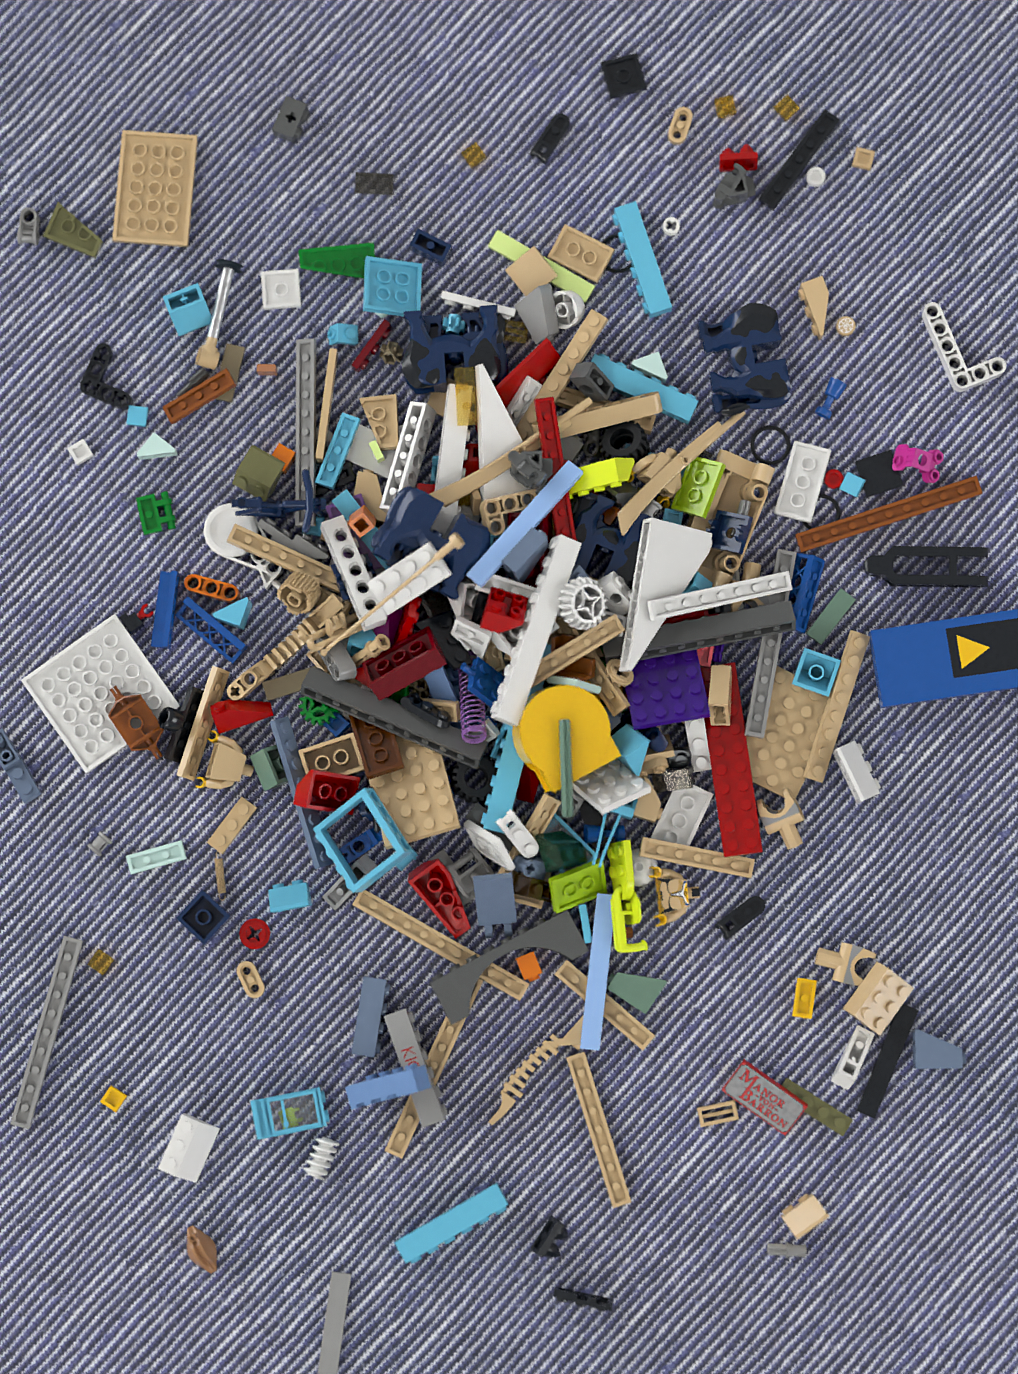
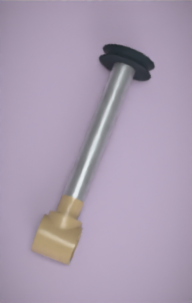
[195,259,244,370]

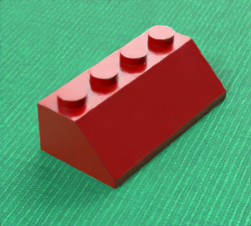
[495,338,560,408]

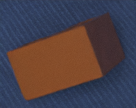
[551,633,596,681]

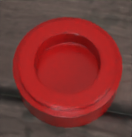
[824,469,843,489]

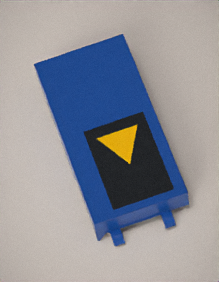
[868,609,1018,709]

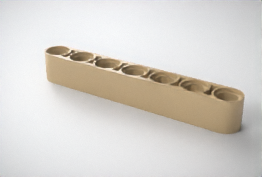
[531,392,663,438]

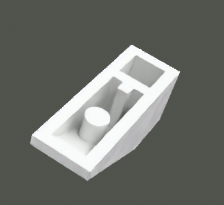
[831,1025,875,1090]

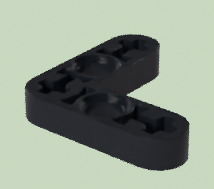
[80,343,133,410]

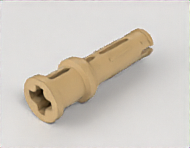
[351,634,390,667]

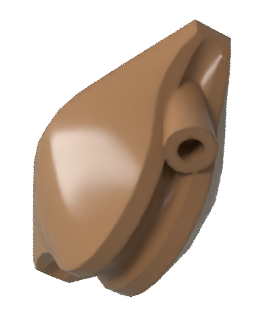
[187,1225,217,1274]

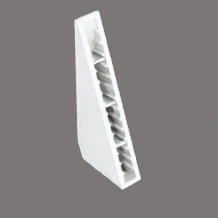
[475,364,539,532]
[619,518,712,672]

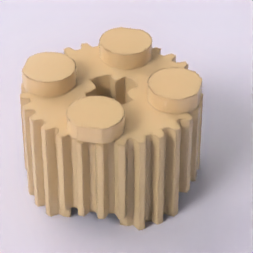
[277,570,322,616]

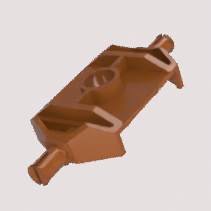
[108,686,165,760]

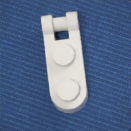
[496,809,539,858]

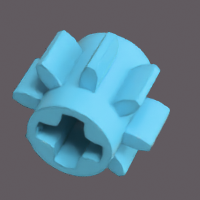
[442,314,465,335]

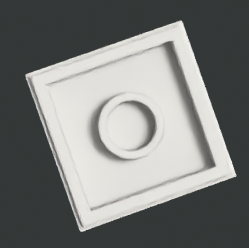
[261,269,301,310]

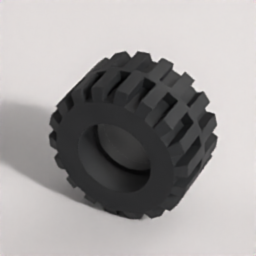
[599,420,650,464]
[450,755,498,803]

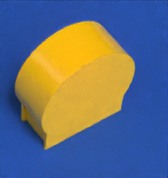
[512,685,621,793]

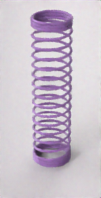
[458,651,487,744]

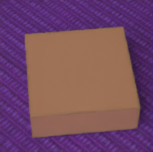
[257,364,278,376]

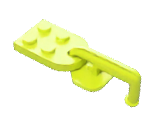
[607,840,648,953]

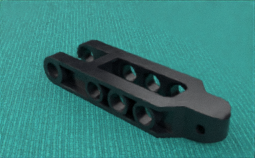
[863,546,988,588]

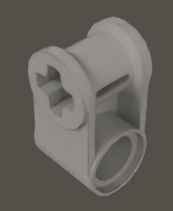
[17,207,40,245]

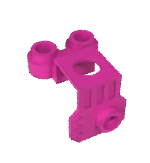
[892,444,944,483]

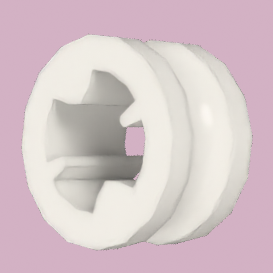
[663,217,680,236]

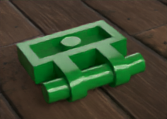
[136,491,176,536]

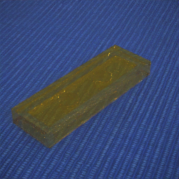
[454,367,477,426]

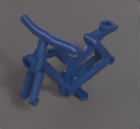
[232,469,326,533]

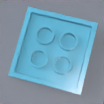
[363,256,422,316]

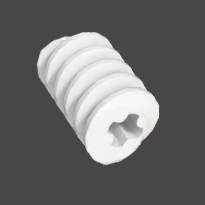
[303,1136,340,1181]

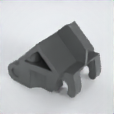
[713,163,756,209]
[508,451,553,495]

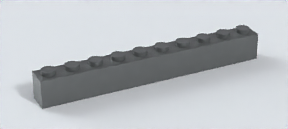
[602,601,796,664]
[300,666,488,769]

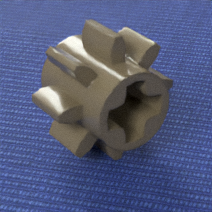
[379,341,404,365]
[409,678,429,698]

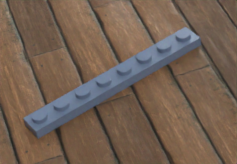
[270,716,334,869]

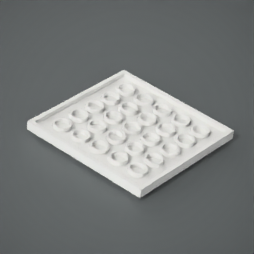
[21,614,181,773]

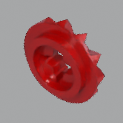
[239,918,271,949]

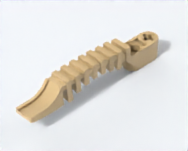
[227,593,345,700]
[488,1016,583,1125]

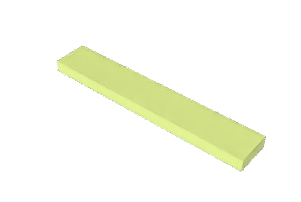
[488,230,595,303]

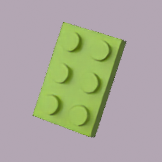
[671,457,726,519]
[548,858,607,914]

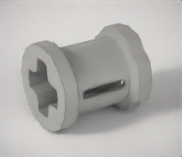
[87,831,113,856]

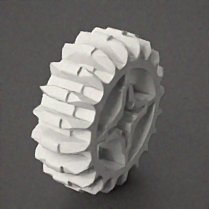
[558,577,608,630]

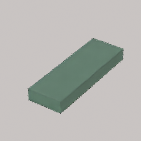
[806,588,856,645]

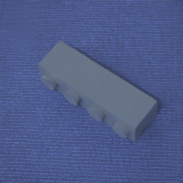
[351,976,391,1057]

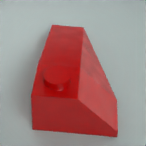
[408,859,471,939]

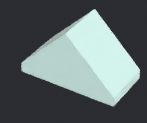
[631,352,668,383]
[137,432,178,460]

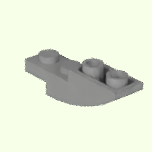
[257,517,331,559]

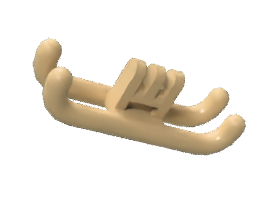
[298,612,363,651]

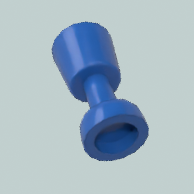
[814,377,847,420]
[583,824,625,843]

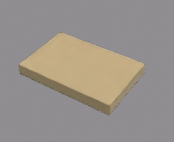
[547,224,615,284]

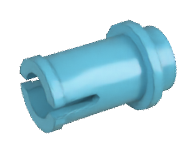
[396,847,418,871]

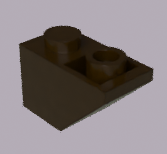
[513,874,552,903]

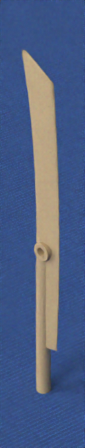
[429,397,593,507]
[617,411,746,536]

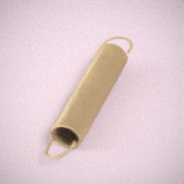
[214,851,226,901]

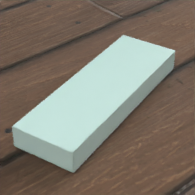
[126,840,187,875]

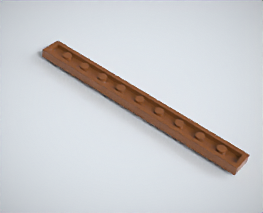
[795,476,983,553]

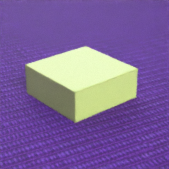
[369,440,385,463]

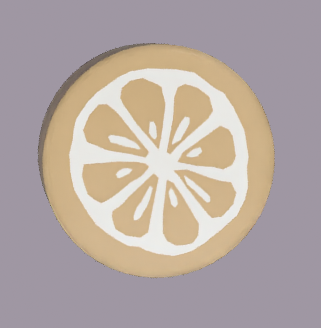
[836,316,855,336]

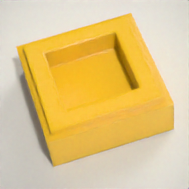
[100,1085,127,1112]

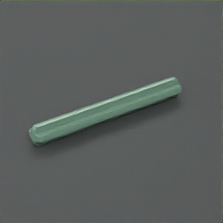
[559,719,574,817]

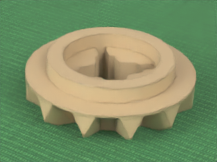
[605,659,634,687]

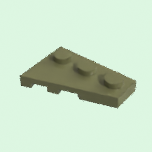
[43,202,103,259]

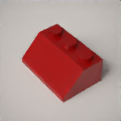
[293,769,360,815]

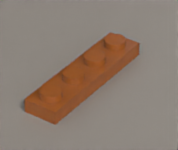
[162,368,237,424]

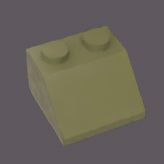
[232,445,285,502]

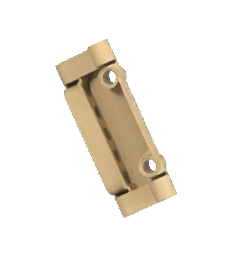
[686,449,775,587]

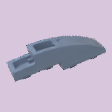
[0,728,42,804]

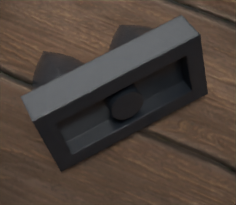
[530,1215,568,1258]

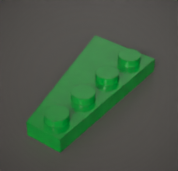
[298,242,375,279]

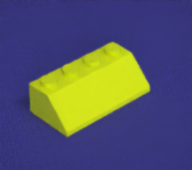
[569,458,635,500]

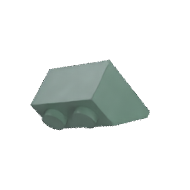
[250,744,288,792]

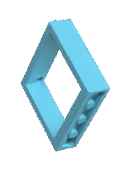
[313,788,413,893]

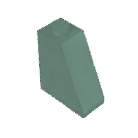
[607,972,667,1014]

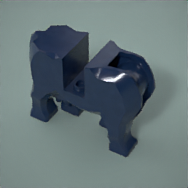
[371,486,490,601]

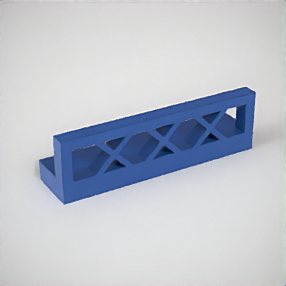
[788,553,825,634]
[151,570,180,649]
[175,596,247,664]

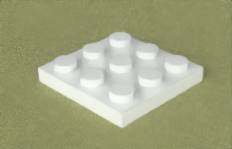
[572,758,651,815]

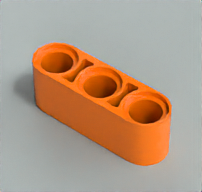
[184,574,240,603]

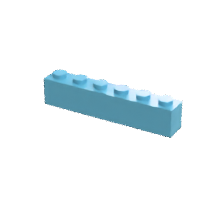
[612,201,672,318]
[591,353,698,425]
[394,1183,508,1264]

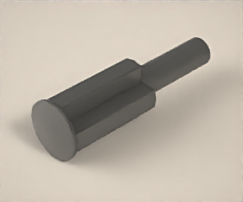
[176,367,210,397]

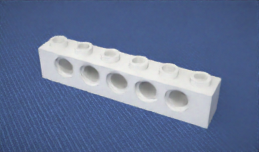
[379,401,437,513]
[320,515,388,632]

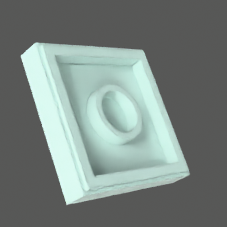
[546,675,601,694]

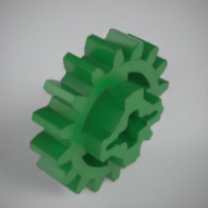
[298,696,340,726]

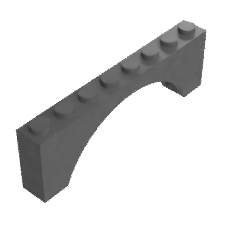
[429,910,589,1025]

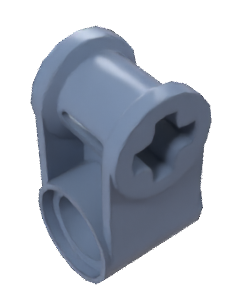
[513,854,550,880]

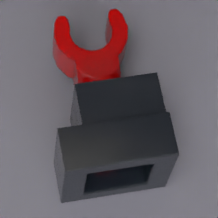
[120,604,154,635]

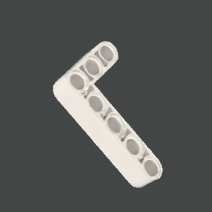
[922,302,1007,392]

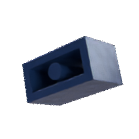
[409,229,452,267]

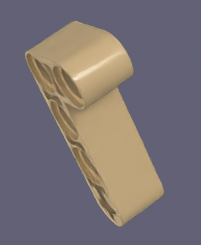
[480,487,539,535]

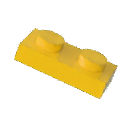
[792,978,817,1019]

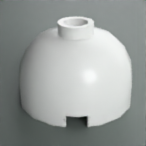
[553,290,585,329]
[631,848,658,887]

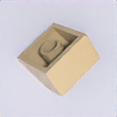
[633,778,663,823]
[780,1193,829,1240]

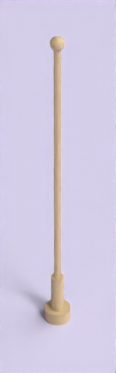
[320,532,465,656]

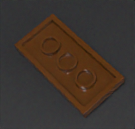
[349,715,405,780]

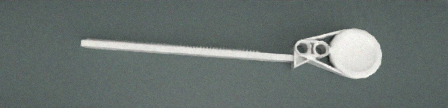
[203,503,411,694]

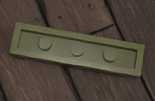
[782,1078,853,1136]

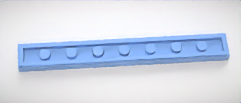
[466,460,584,588]
[580,893,613,1051]

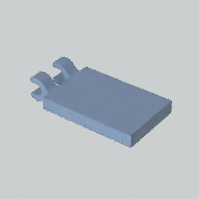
[473,872,517,938]

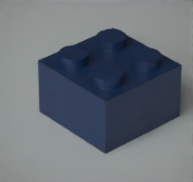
[176,890,233,945]

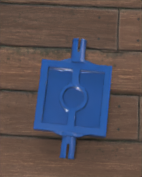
[460,657,505,708]

